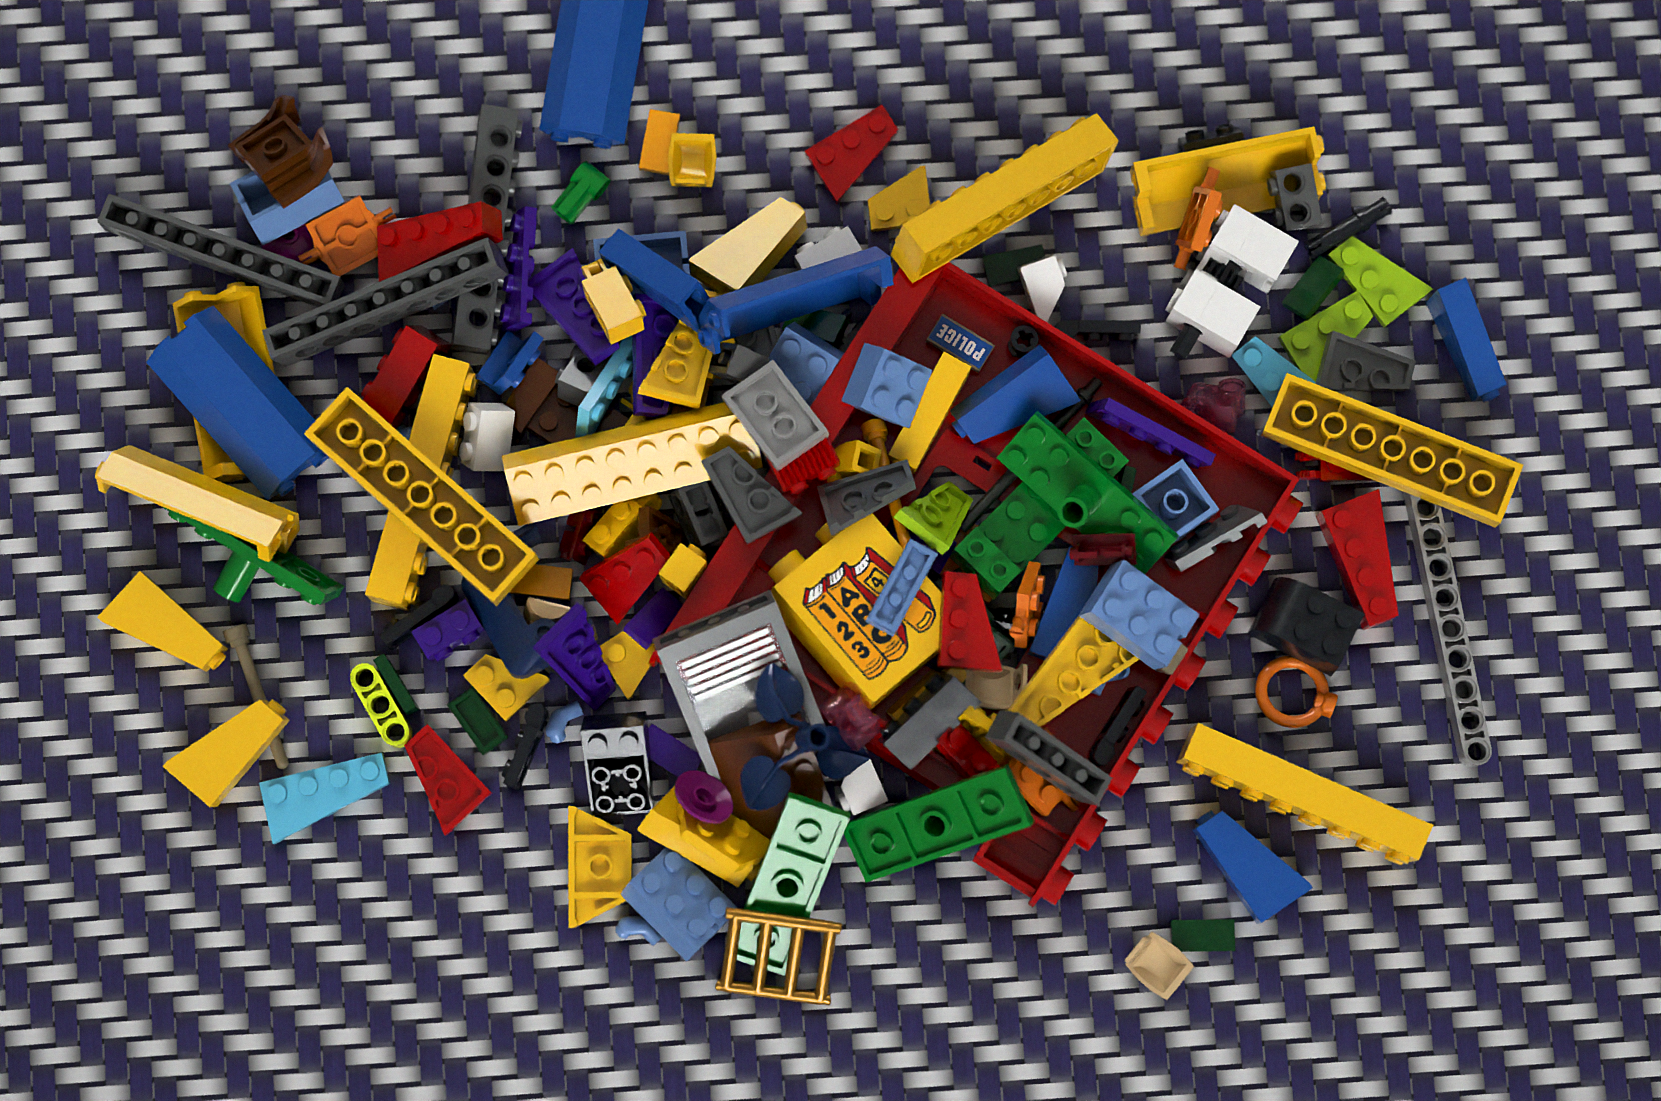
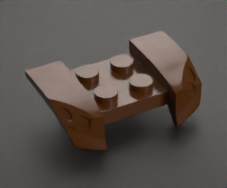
[228,95,333,209]
[505,358,629,445]

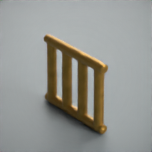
[715,907,843,1005]

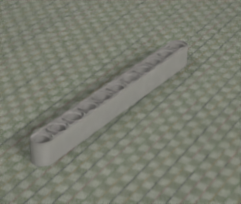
[1403,492,1492,767]

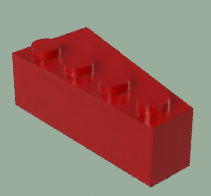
[1316,489,1399,631]

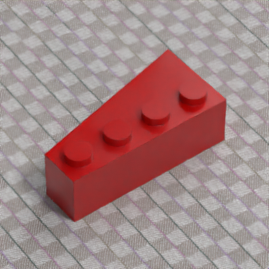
[377,201,503,282]
[361,325,451,429]

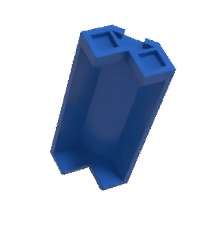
[539,0,648,149]
[697,246,894,355]
[146,305,329,500]

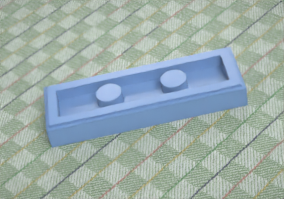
[865,538,938,637]

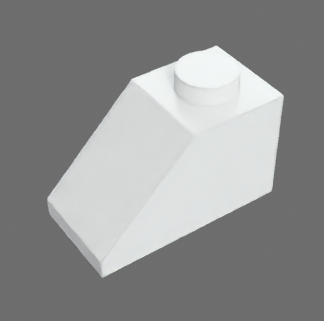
[1016,255,1067,322]
[837,743,888,816]

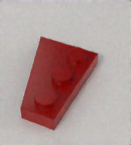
[805,105,898,204]
[579,532,671,625]
[938,571,1003,673]
[404,724,492,836]

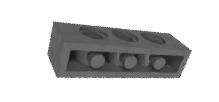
[985,710,1112,806]

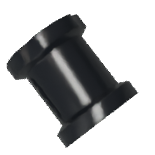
[1007,325,1039,358]

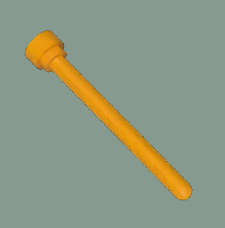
[861,418,910,549]

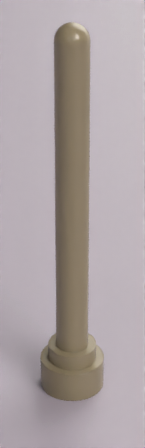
[223,624,289,769]

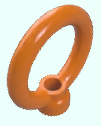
[1255,656,1338,728]

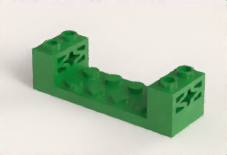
[950,417,1129,600]

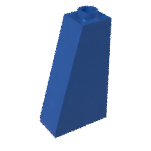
[599,228,710,332]
[1426,277,1506,403]
[950,344,1081,444]
[1028,546,1099,661]
[1193,810,1313,924]

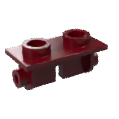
[558,506,603,566]
[1069,533,1137,566]

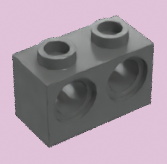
[1267,163,1323,232]
[668,481,729,549]

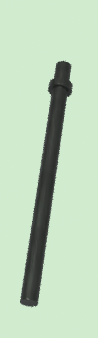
[960,376,1103,533]

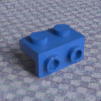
[476,331,544,395]

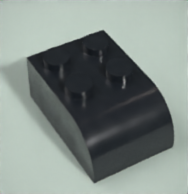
[1247,577,1364,676]

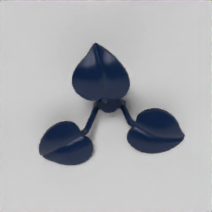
[740,663,870,811]

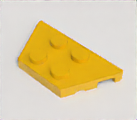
[673,788,770,873]
[568,806,632,928]

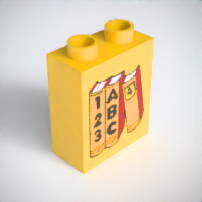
[768,513,941,715]

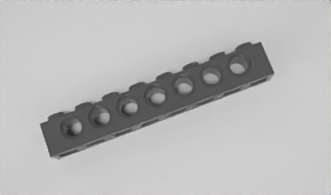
[450,104,523,355]
[97,193,345,307]
[262,237,509,367]

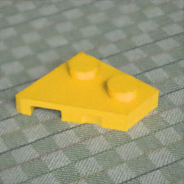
[868,166,930,232]
[600,631,655,700]
[463,654,550,722]

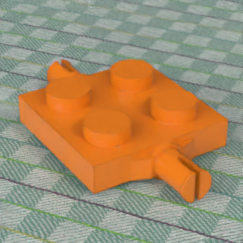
[1173,167,1223,271]
[298,195,397,277]
[1009,561,1045,648]
[1009,726,1081,816]

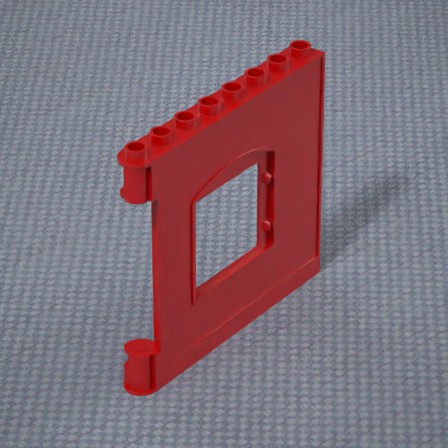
[648,262,1303,907]

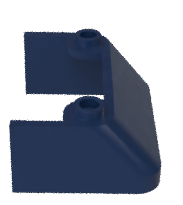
[461,523,598,679]

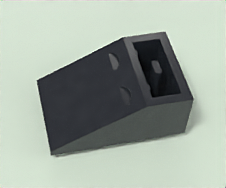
[580,711,654,817]

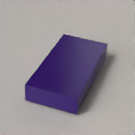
[623,587,683,650]
[648,724,702,778]

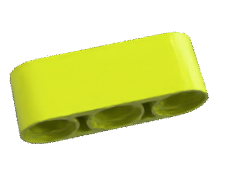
[350,663,413,748]

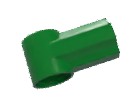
[551,161,611,225]

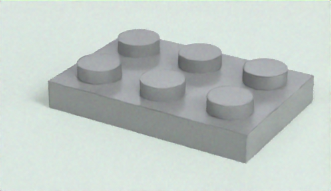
[722,360,829,472]

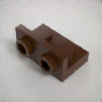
[624,505,684,555]

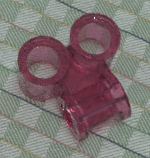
[1180,378,1246,434]
[819,685,881,751]

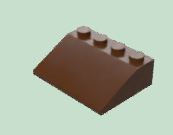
[707,711,832,839]

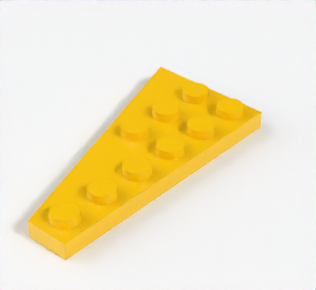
[1007,616,1139,727]

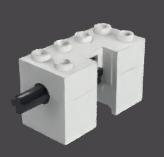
[1165,204,1299,360]

